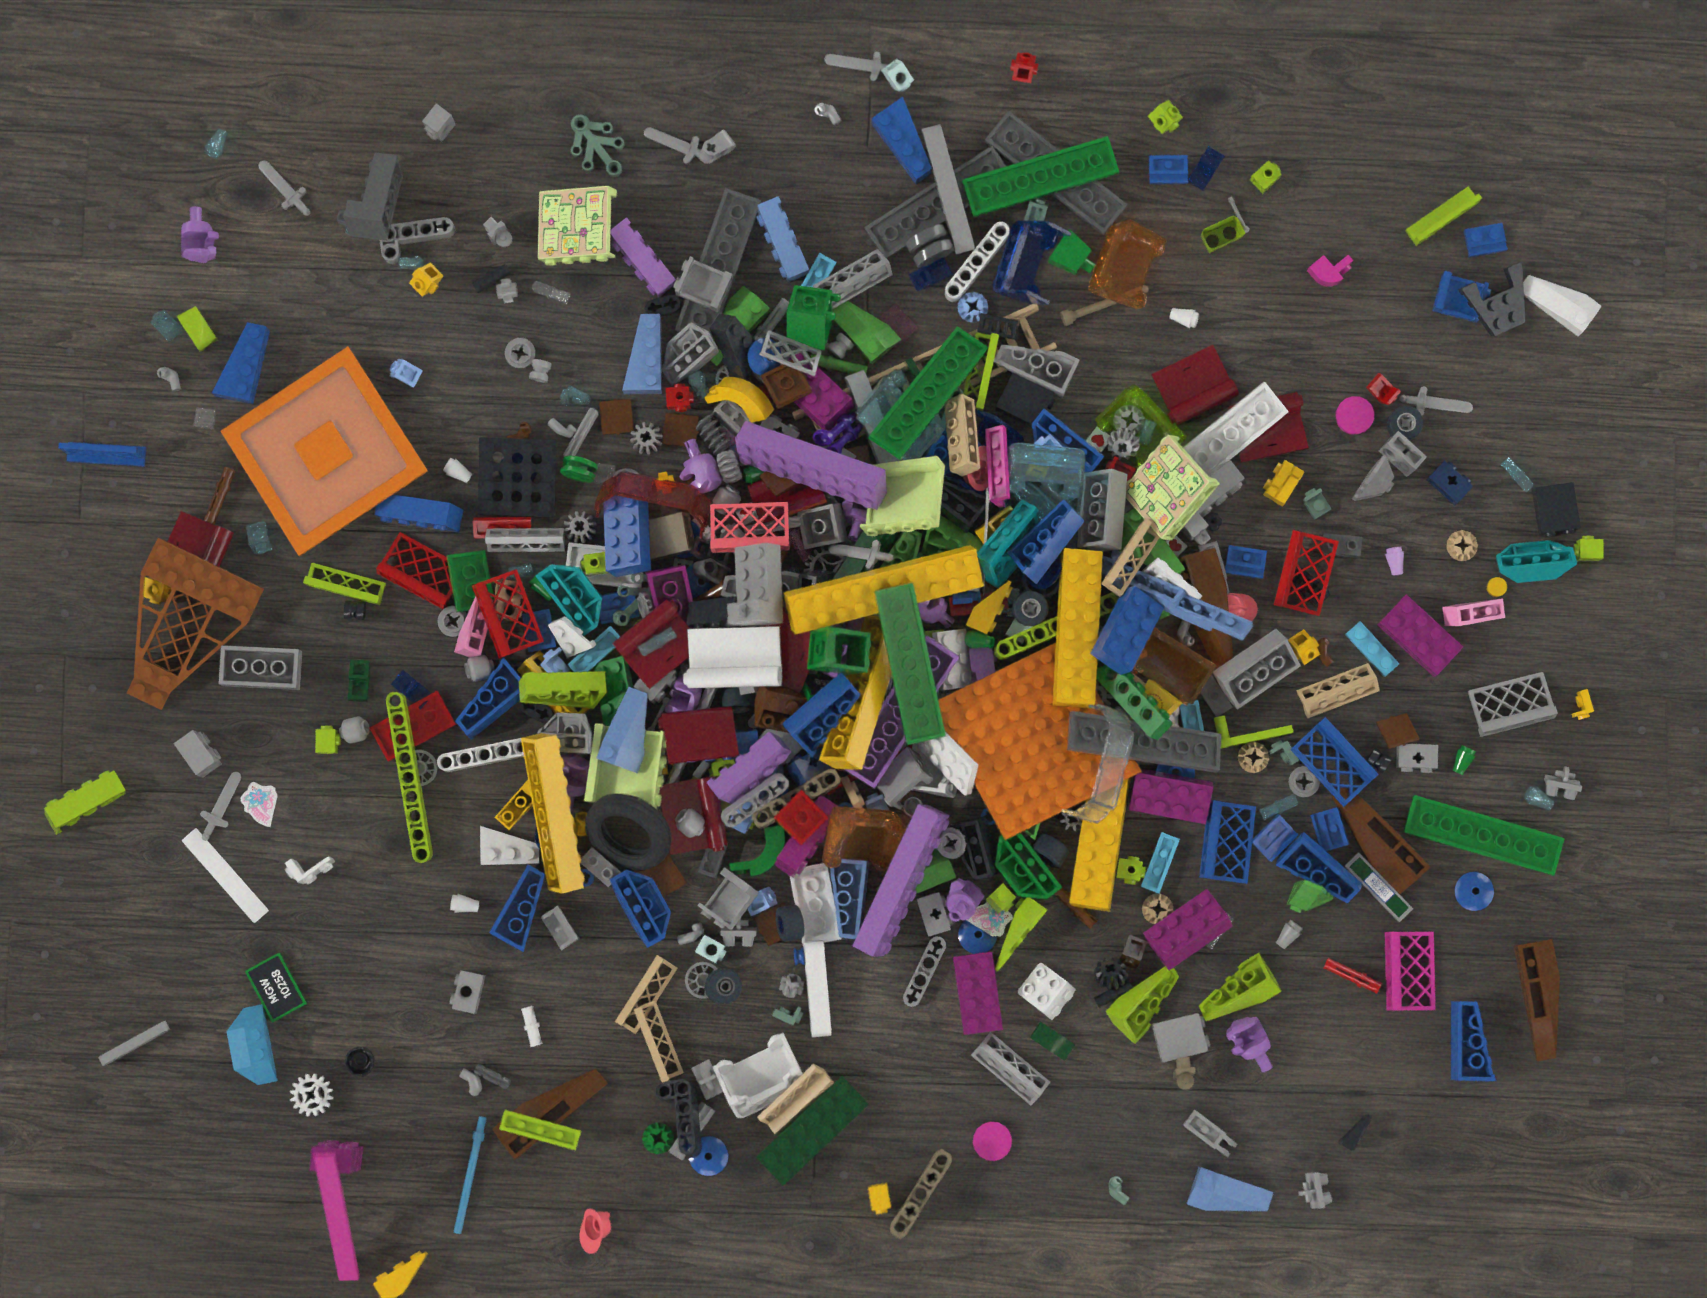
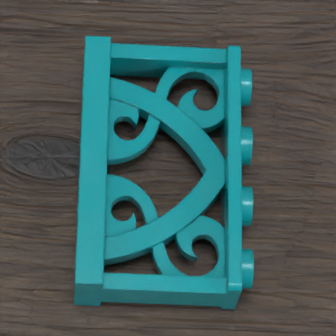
[977,499,1039,588]

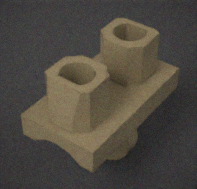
[1173,1057,1196,1090]

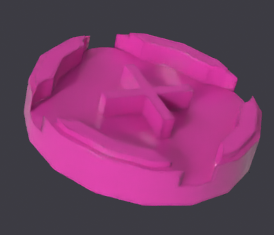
[1336,396,1374,435]
[973,1121,1012,1161]

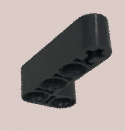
[655,1079,702,1158]

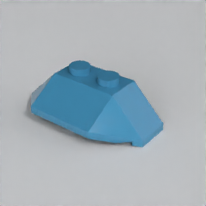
[227,1004,278,1085]

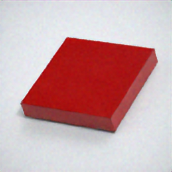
[773,790,829,846]

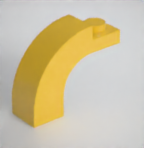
[704,377,774,423]

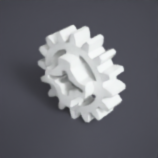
[290,1074,333,1116]

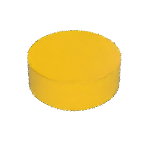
[1487,577,1507,597]

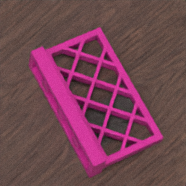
[1385,932,1436,1010]

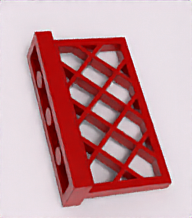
[1274,529,1339,616]
[376,532,453,609]
[472,569,544,658]

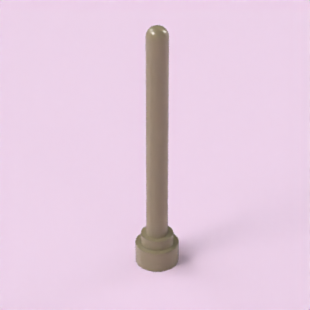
[1060,285,1149,326]

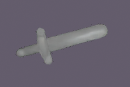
[825,52,888,81]
[644,127,700,164]
[258,161,310,216]
[1399,386,1473,416]
[829,540,894,570]
[200,772,241,841]

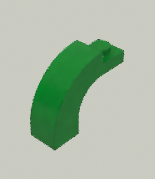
[729,826,785,877]

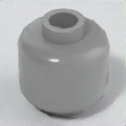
[713,485,741,515]
[464,655,494,682]
[339,716,370,744]
[675,808,705,838]

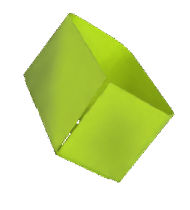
[1201,216,1245,253]
[177,306,218,352]

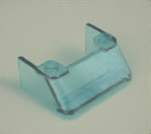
[1004,443,1086,514]

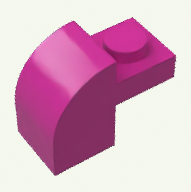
[1307,255,1353,286]

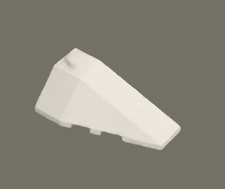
[1523,275,1601,336]

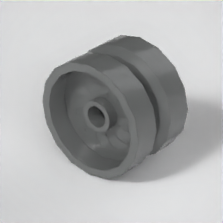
[906,224,955,268]

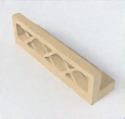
[1101,518,1160,597]
[1296,663,1380,718]
[615,955,678,1034]
[633,1000,684,1083]
[757,1064,834,1136]

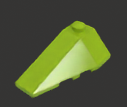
[994,897,1047,972]
[1199,953,1281,1021]
[1106,966,1179,1044]

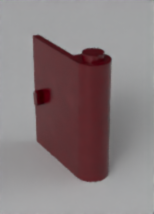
[1151,344,1239,426]
[1229,392,1309,463]
[747,480,827,524]
[168,511,234,567]
[612,599,690,690]
[763,606,825,693]
[658,706,739,764]
[659,776,728,855]

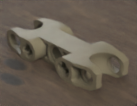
[751,769,841,829]
[890,1149,952,1239]

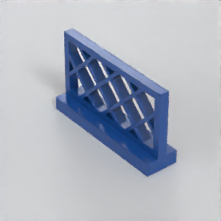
[59,442,146,467]
[1290,717,1379,807]
[1199,800,1256,884]

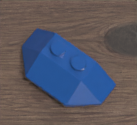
[1032,409,1104,474]
[609,870,671,948]

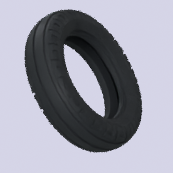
[585,794,672,870]

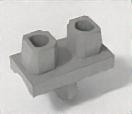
[483,217,512,247]
[1544,766,1582,800]
[721,918,757,946]
[692,1060,723,1100]
[1299,1172,1332,1209]

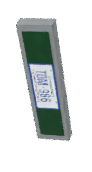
[1344,853,1413,922]

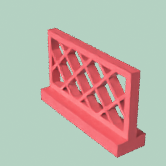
[710,502,790,553]

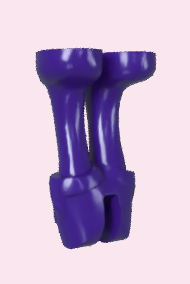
[813,412,863,454]

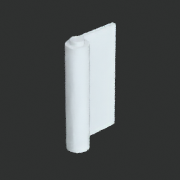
[683,626,782,688]

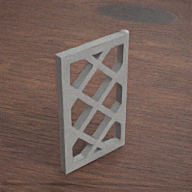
[759,330,821,376]

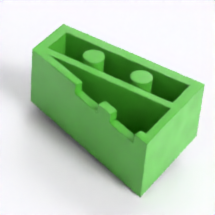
[921,515,984,556]

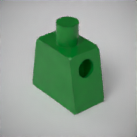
[1048,229,1096,275]

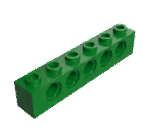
[1096,659,1174,740]

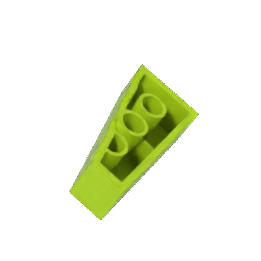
[519,671,606,709]
[44,770,126,835]

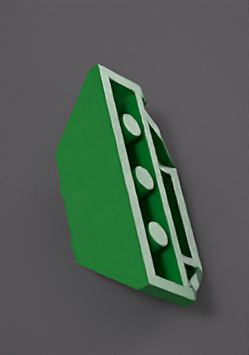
[995,833,1062,900]

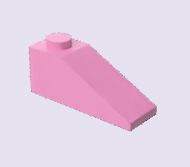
[454,596,493,657]
[1443,599,1505,626]

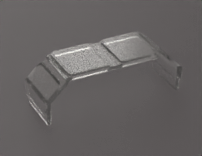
[1061,704,1134,824]

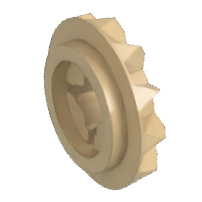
[1447,530,1478,561]
[1238,742,1269,773]
[1142,894,1173,924]

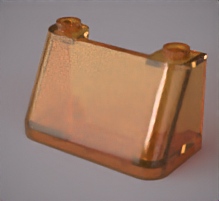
[1088,219,1167,309]
[1131,627,1217,706]
[822,806,907,871]

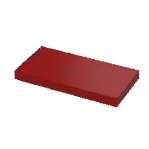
[370,690,456,762]

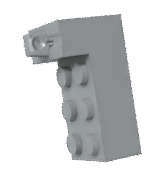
[1181,460,1244,546]
[727,543,783,627]

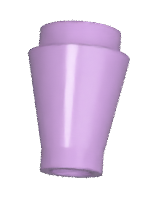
[1385,547,1404,575]

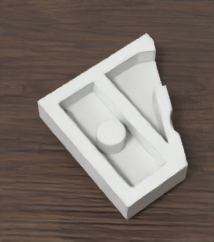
[548,617,597,658]

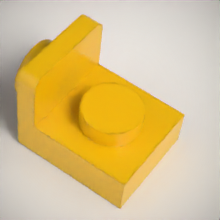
[1571,689,1594,720]

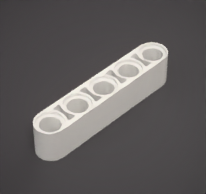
[945,222,1009,302]
[437,738,524,772]
[803,940,831,1037]

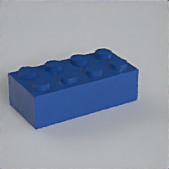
[603,491,651,577]
[1090,586,1164,675]

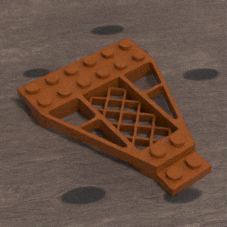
[127,537,264,710]

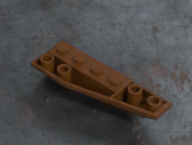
[1179,548,1233,669]
[755,686,808,733]
[1332,783,1430,894]
[1513,939,1560,1062]
[492,1068,608,1160]

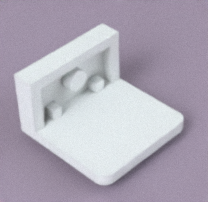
[285,857,335,885]
[1018,963,1076,1020]

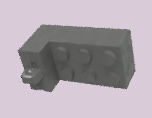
[337,153,403,241]

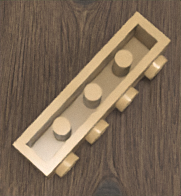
[944,394,980,477]

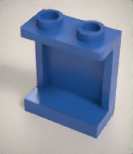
[1432,271,1491,323]

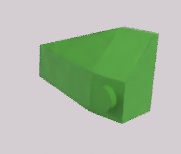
[711,286,770,366]
[832,301,901,365]
[1118,508,1185,574]
[880,530,922,568]
[876,848,956,894]
[1287,880,1334,913]

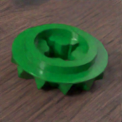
[642,1122,674,1154]

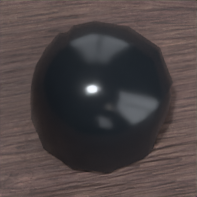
[345,1047,375,1077]

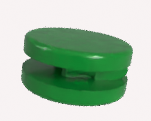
[560,455,598,483]

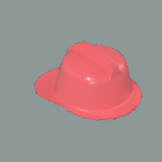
[963,445,988,491]
[1227,593,1258,621]
[580,1209,611,1254]

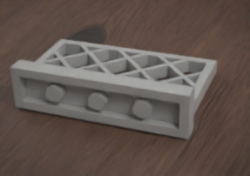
[1468,672,1558,737]

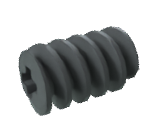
[696,412,735,456]

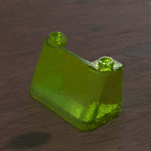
[1095,384,1187,468]

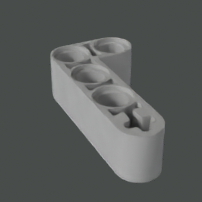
[380,217,455,264]

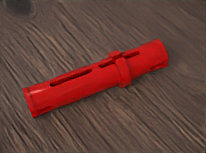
[1323,957,1382,994]

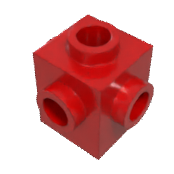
[1010,52,1038,83]
[666,384,694,412]

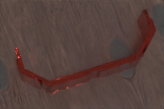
[595,472,712,539]

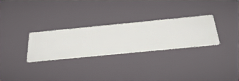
[982,489,989,595]
[182,828,269,923]

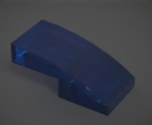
[1188,146,1224,191]
[909,257,953,292]
[391,670,432,709]

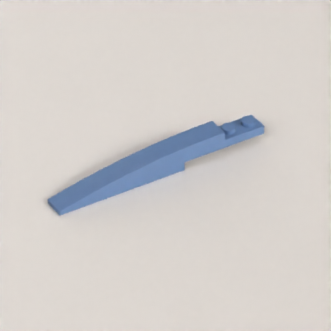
[1101,556,1253,640]

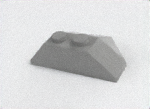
[662,323,719,386]
[537,713,593,753]

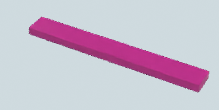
[314,1153,360,1281]

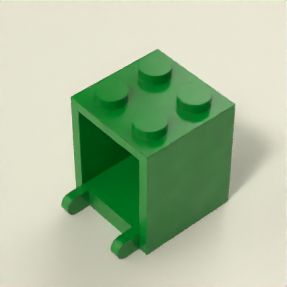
[787,285,841,350]
[807,627,871,675]

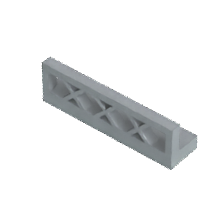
[813,249,893,309]
[485,528,565,552]
[971,1032,1050,1105]

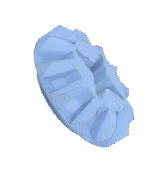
[958,292,988,323]

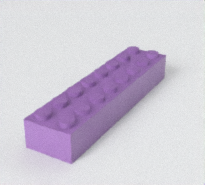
[735,421,887,510]
[845,635,959,788]
[853,804,950,957]

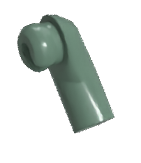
[1109,1176,1130,1205]

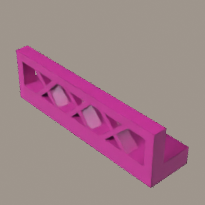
[985,425,1010,508]

